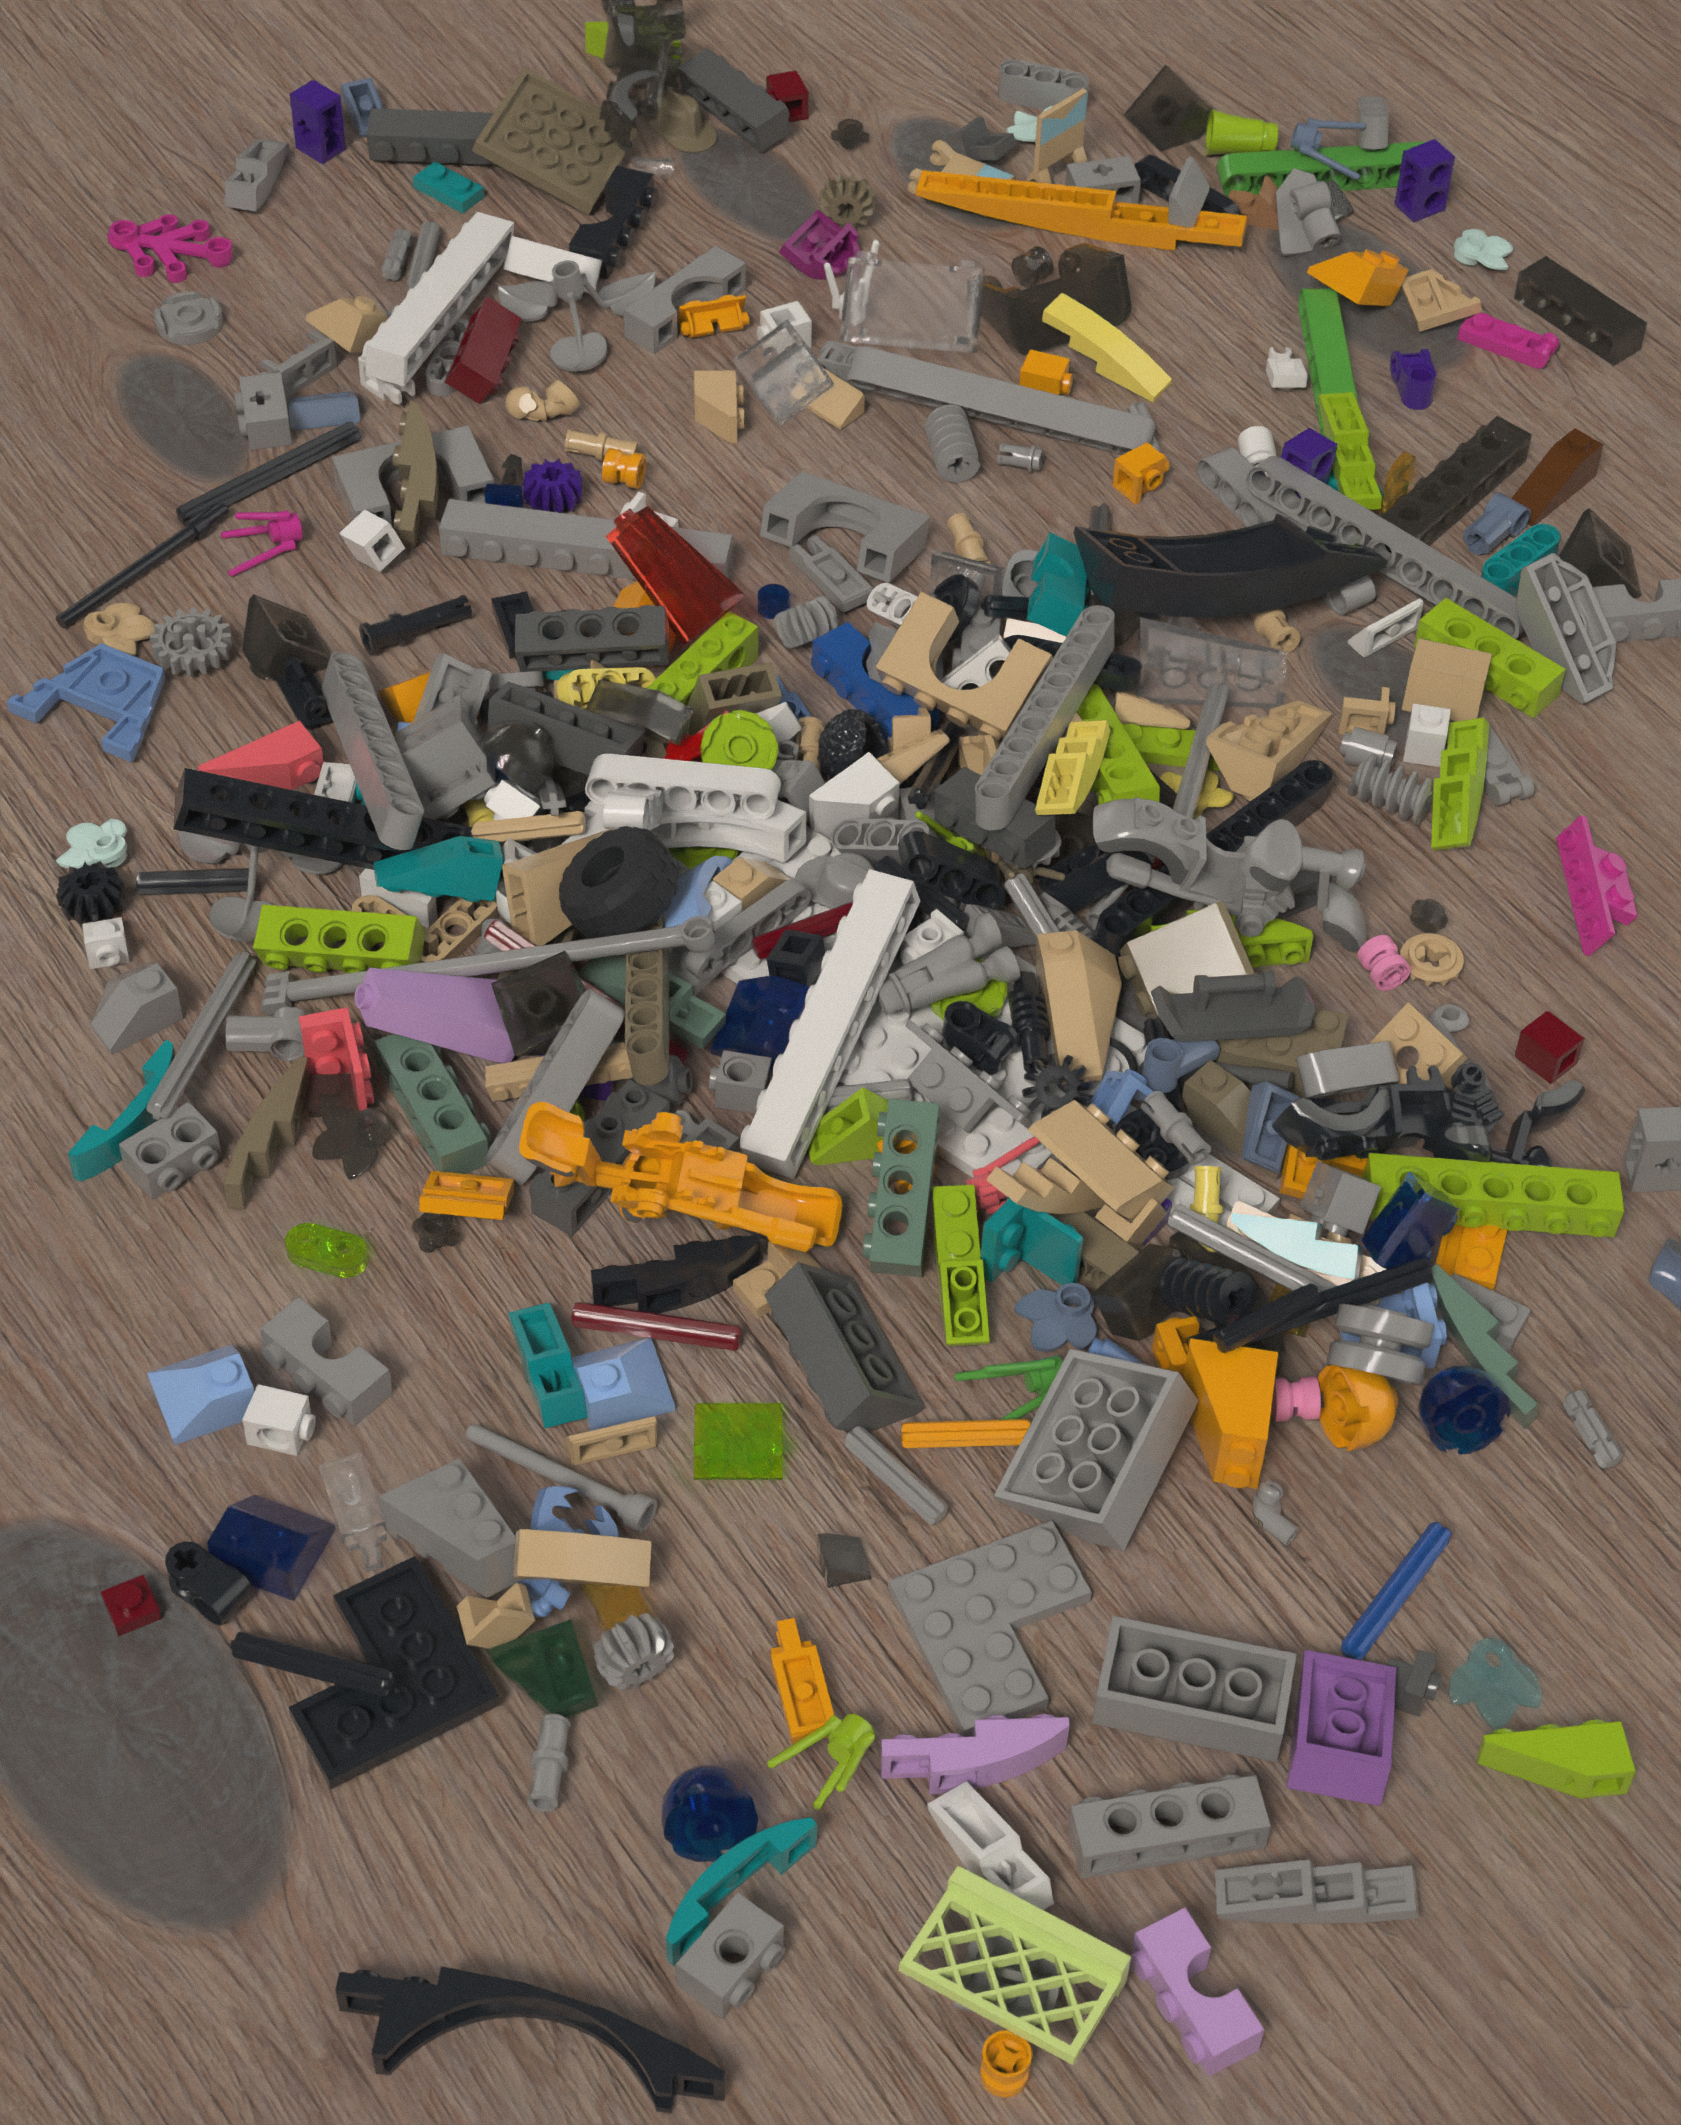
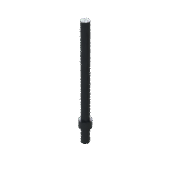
[56,502,229,629]

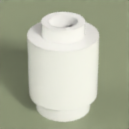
[1238,426,1277,477]

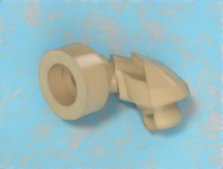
[505,380,580,421]

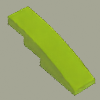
[1318,392,1382,510]
[1431,717,1489,851]

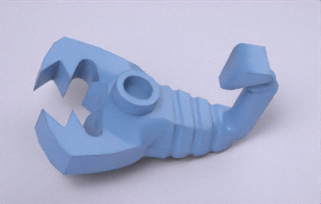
[519,1486,619,1618]

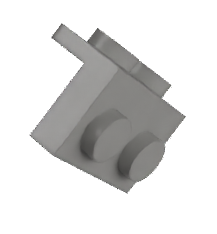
[413,654,492,729]

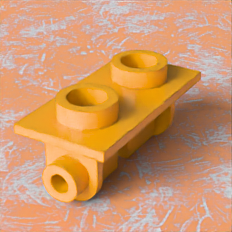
[677,295,749,338]

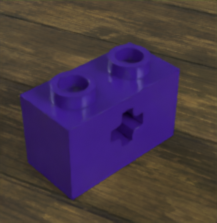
[289,80,346,164]

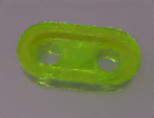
[285,1223,368,1278]

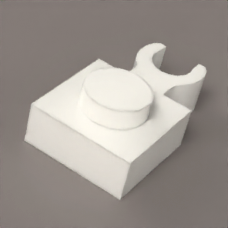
[1266,347,1308,390]

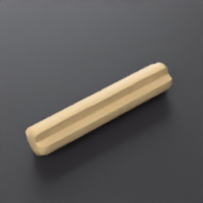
[471,811,586,843]

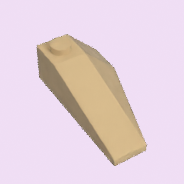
[1036,930,1122,1084]

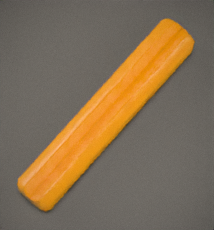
[901,1419,1031,1448]

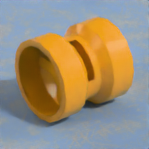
[602,447,646,489]
[979,2030,1032,2098]

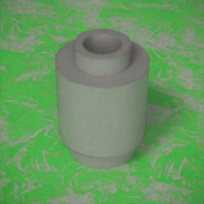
[1339,727,1398,769]

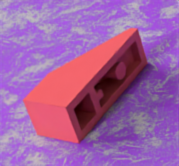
[198,721,324,790]

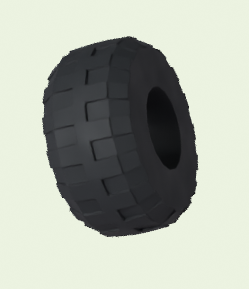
[559,826,679,939]

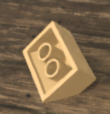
[1028,1100,1175,1221]

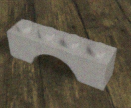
[624,246,746,354]

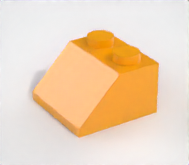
[1307,249,1409,306]

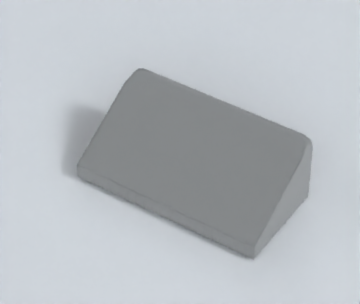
[1168,157,1210,228]

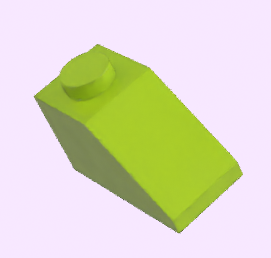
[808,1087,888,1166]

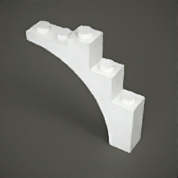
[559,800,806,863]

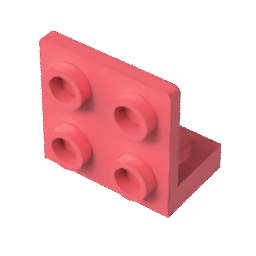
[298,1007,374,1121]

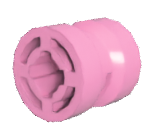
[1357,935,1411,991]
[1271,1376,1321,1422]

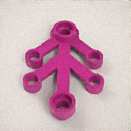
[107,214,233,283]

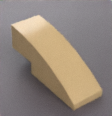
[513,1529,652,1588]

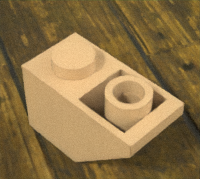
[694,370,744,444]

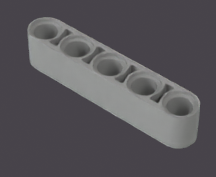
[485,988,625,1185]

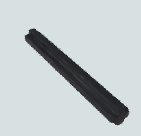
[908,722,965,810]

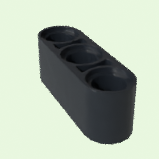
[898,831,1006,909]
[1038,842,1155,913]

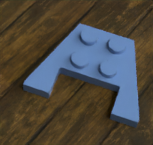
[6,643,166,763]

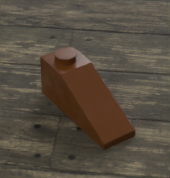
[1511,428,1604,527]

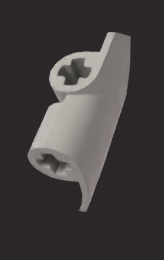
[1275,168,1342,256]

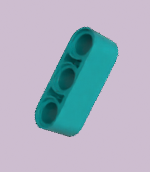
[1481,523,1561,597]

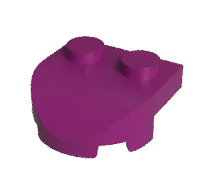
[778,209,862,280]

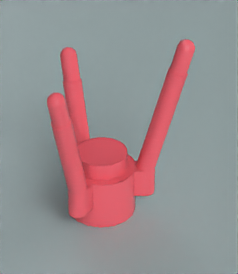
[965,1136,1042,1215]

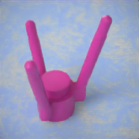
[221,510,303,577]

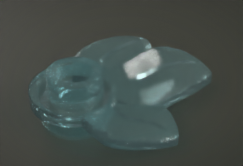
[1449,1638,1542,1730]

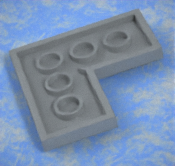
[888,1520,1092,1737]

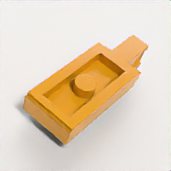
[770,1618,835,1745]

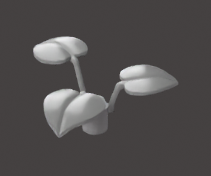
[498,260,656,372]
[178,831,342,942]

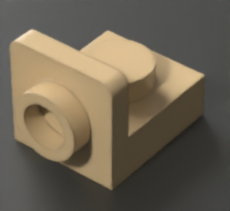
[1338,687,1396,735]

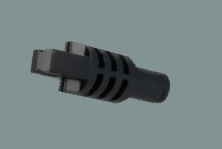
[1008,971,1050,1074]

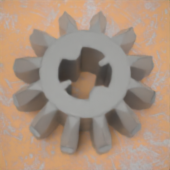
[774,596,839,648]
[593,1613,674,1690]

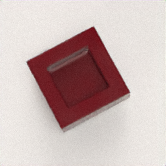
[100,1574,162,1637]

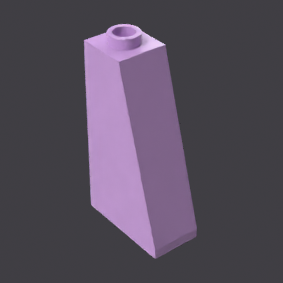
[355,968,525,1063]

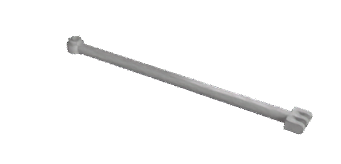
[261,916,716,1015]

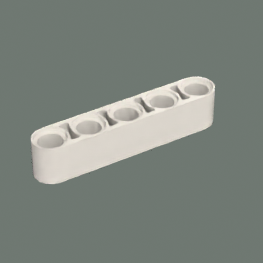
[585,754,781,820]

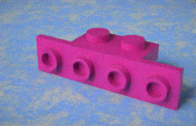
[1556,815,1638,956]

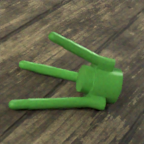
[954,1355,1063,1420]

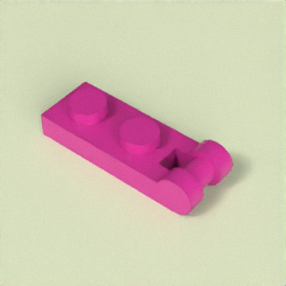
[1457,313,1560,369]

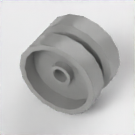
[1326,1304,1435,1386]

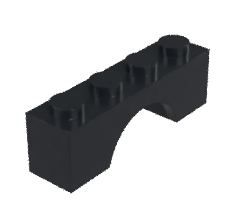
[569,166,658,280]

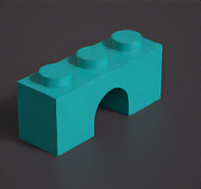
[1027,533,1090,637]

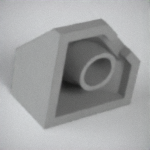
[91,963,183,1055]

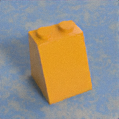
[1183,1338,1278,1489]

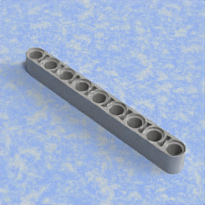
[847,346,1156,455]
[1245,456,1525,639]
[975,605,1115,831]
[321,652,424,850]

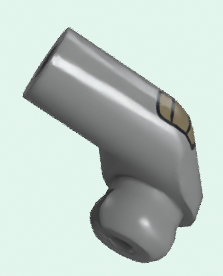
[1252,1480,1300,1546]

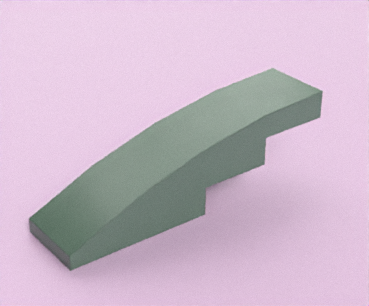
[1430,1264,1538,1430]

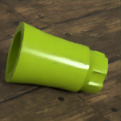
[1205,109,1278,156]

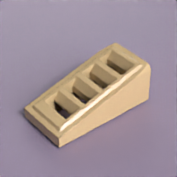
[1114,690,1190,729]
[877,729,950,785]

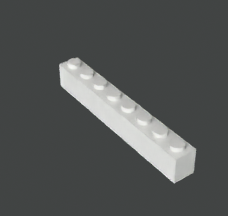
[362,212,514,386]
[740,869,920,1179]

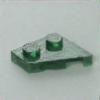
[487,1619,599,1718]

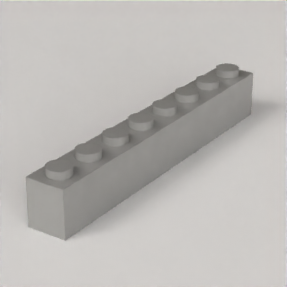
[439,499,733,591]

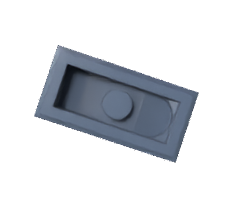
[341,78,384,138]
[1242,1081,1301,1174]

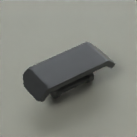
[1151,970,1316,1042]

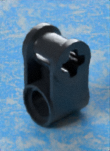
[942,1001,1021,1075]
[165,1541,253,1626]

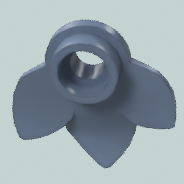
[1014,1283,1097,1352]

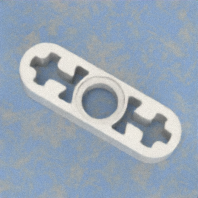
[867,583,917,628]

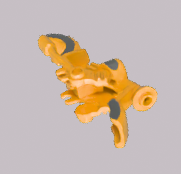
[519,1102,842,1253]

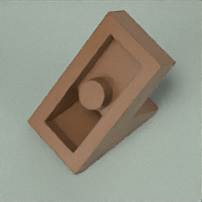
[1228,176,1279,230]

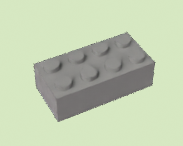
[1092,1616,1297,1762]

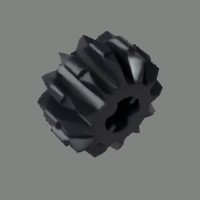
[56,860,126,927]
[1022,1053,1093,1119]

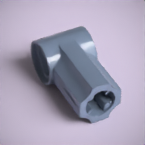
[1463,492,1531,556]
[1141,1038,1220,1093]

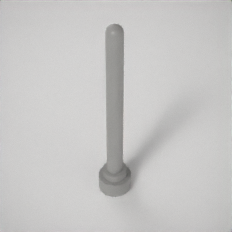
[466,1424,657,1533]

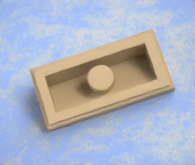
[790,363,865,430]
[565,1416,658,1466]

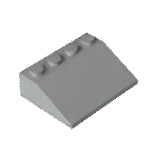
[993,1349,1199,1551]

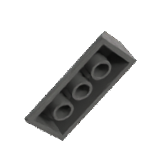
[764,1262,925,1432]

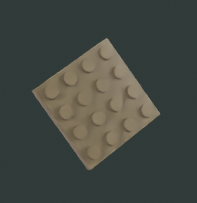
[472,67,639,215]

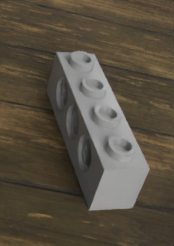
[1067,1775,1271,1879]

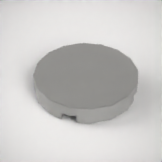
[154,292,223,345]

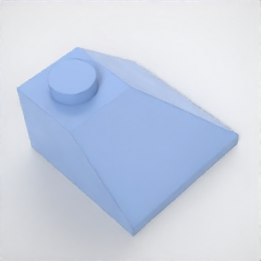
[571,1337,675,1431]
[147,1344,254,1445]

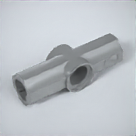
[225,1007,352,1061]

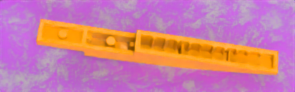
[916,170,1247,250]

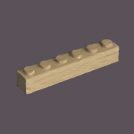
[485,1042,633,1102]

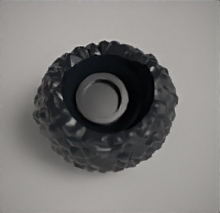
[817,709,891,779]

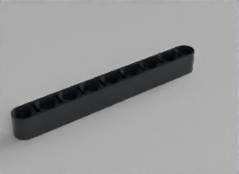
[1092,760,1333,960]

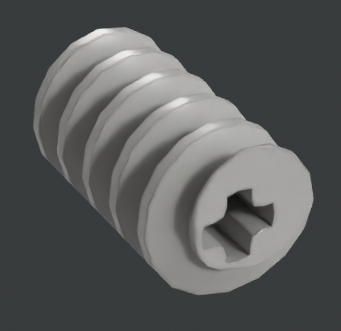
[925,404,981,483]
[1347,753,1433,825]

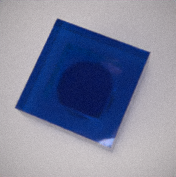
[484,483,524,508]

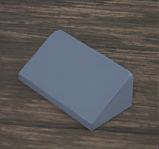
[287,391,361,430]

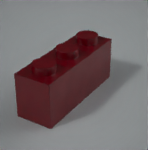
[444,296,522,404]

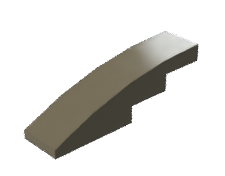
[223,1056,311,1210]

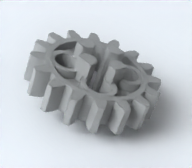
[150,607,233,677]

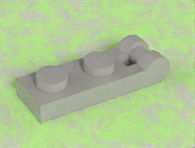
[1483,725,1534,806]

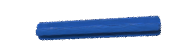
[1340,1522,1451,1660]

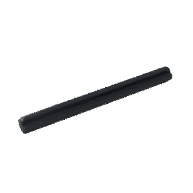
[176,422,360,526]
[1187,1257,1433,1348]

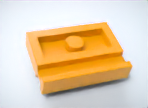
[419,1171,514,1220]
[1435,1225,1507,1291]

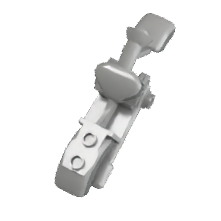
[1093,797,1367,951]

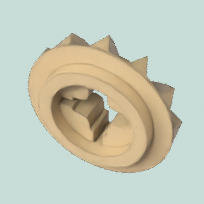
[1400,933,1464,987]

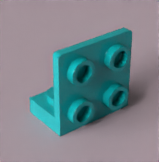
[981,1198,1083,1286]

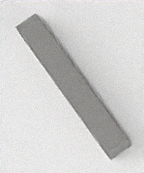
[1197,447,1375,615]

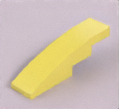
[1042,293,1172,402]
[1035,720,1110,815]

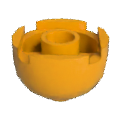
[1318,1365,1398,1451]

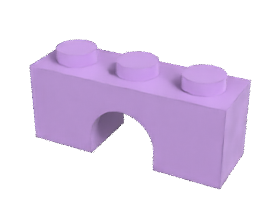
[1130,1908,1264,2077]

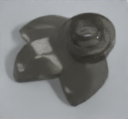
[312,1106,390,1180]

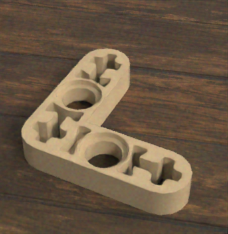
[351,895,499,963]

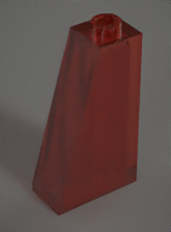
[605,506,746,645]

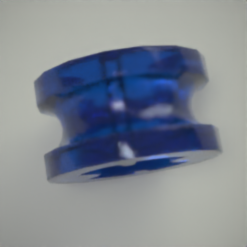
[757,584,790,620]

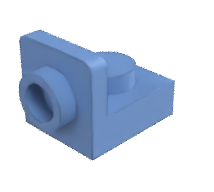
[1087,1069,1154,1124]

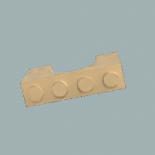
[875,592,1053,742]

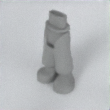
[877,912,1020,1015]

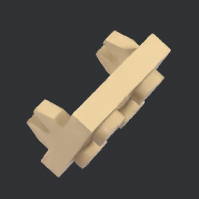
[1369,1002,1468,1088]

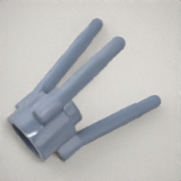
[1290,118,1366,180]

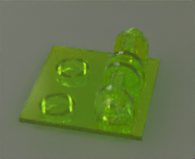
[694,1403,783,1480]

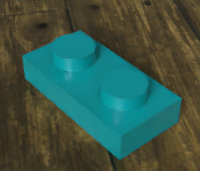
[413,161,485,213]

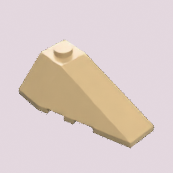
[1206,700,1332,801]

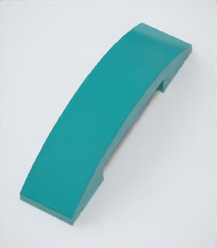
[68,1040,175,1182]
[666,1817,817,1966]

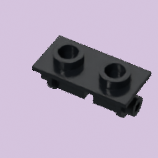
[276,657,333,729]

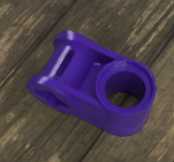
[1390,349,1437,410]

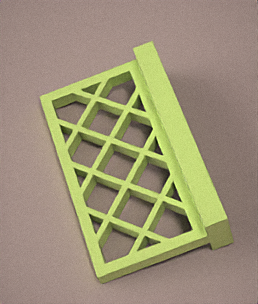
[898,1866,1131,2065]

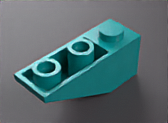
[373,836,503,902]

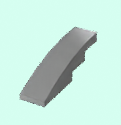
[1215,1859,1419,1924]

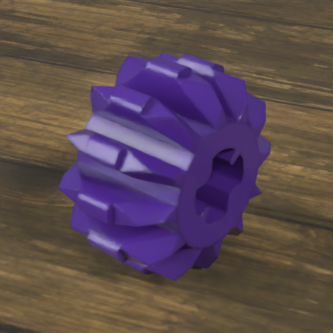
[523,458,583,513]

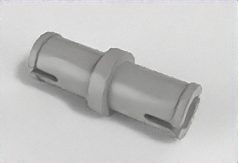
[1141,1091,1211,1165]
[527,1714,571,1812]

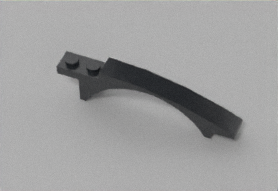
[335,1966,725,2113]

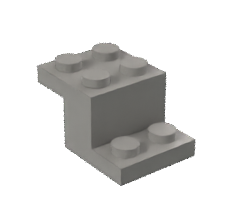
[395,694,495,820]

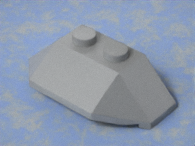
[1516,553,1616,704]

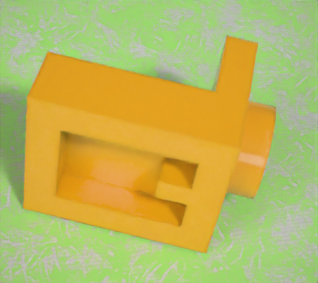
[1152,1316,1200,1378]

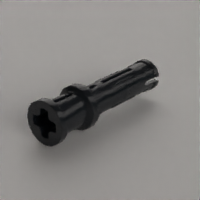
[359,595,472,655]

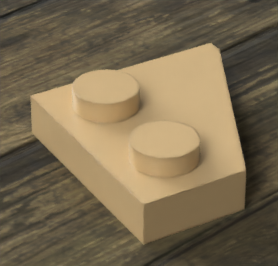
[1401,269,1482,332]

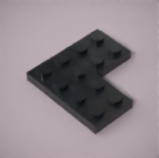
[288,1556,500,1789]

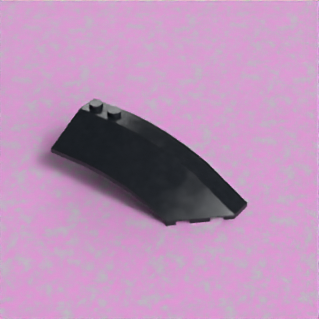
[1073,513,1388,619]

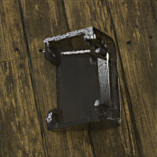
[967,243,1131,355]

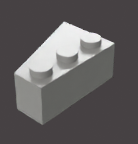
[378,1458,524,1598]

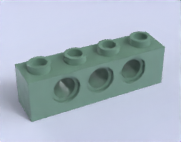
[374,1034,493,1174]
[863,1099,940,1277]

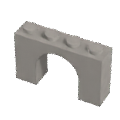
[332,426,495,526]
[760,471,930,583]

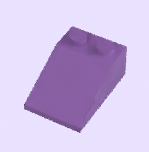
[1287,1650,1397,1806]

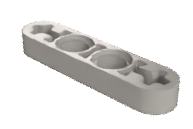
[684,879,811,981]

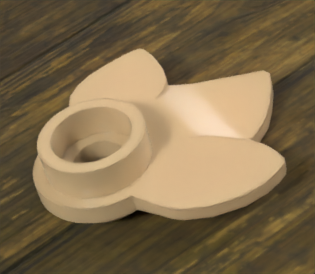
[83,603,155,656]

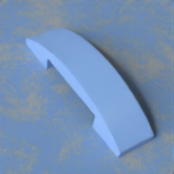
[664,856,733,928]

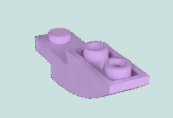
[880,1714,1070,1794]

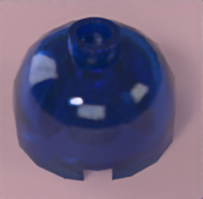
[1418,1365,1511,1455]
[661,1765,759,1862]

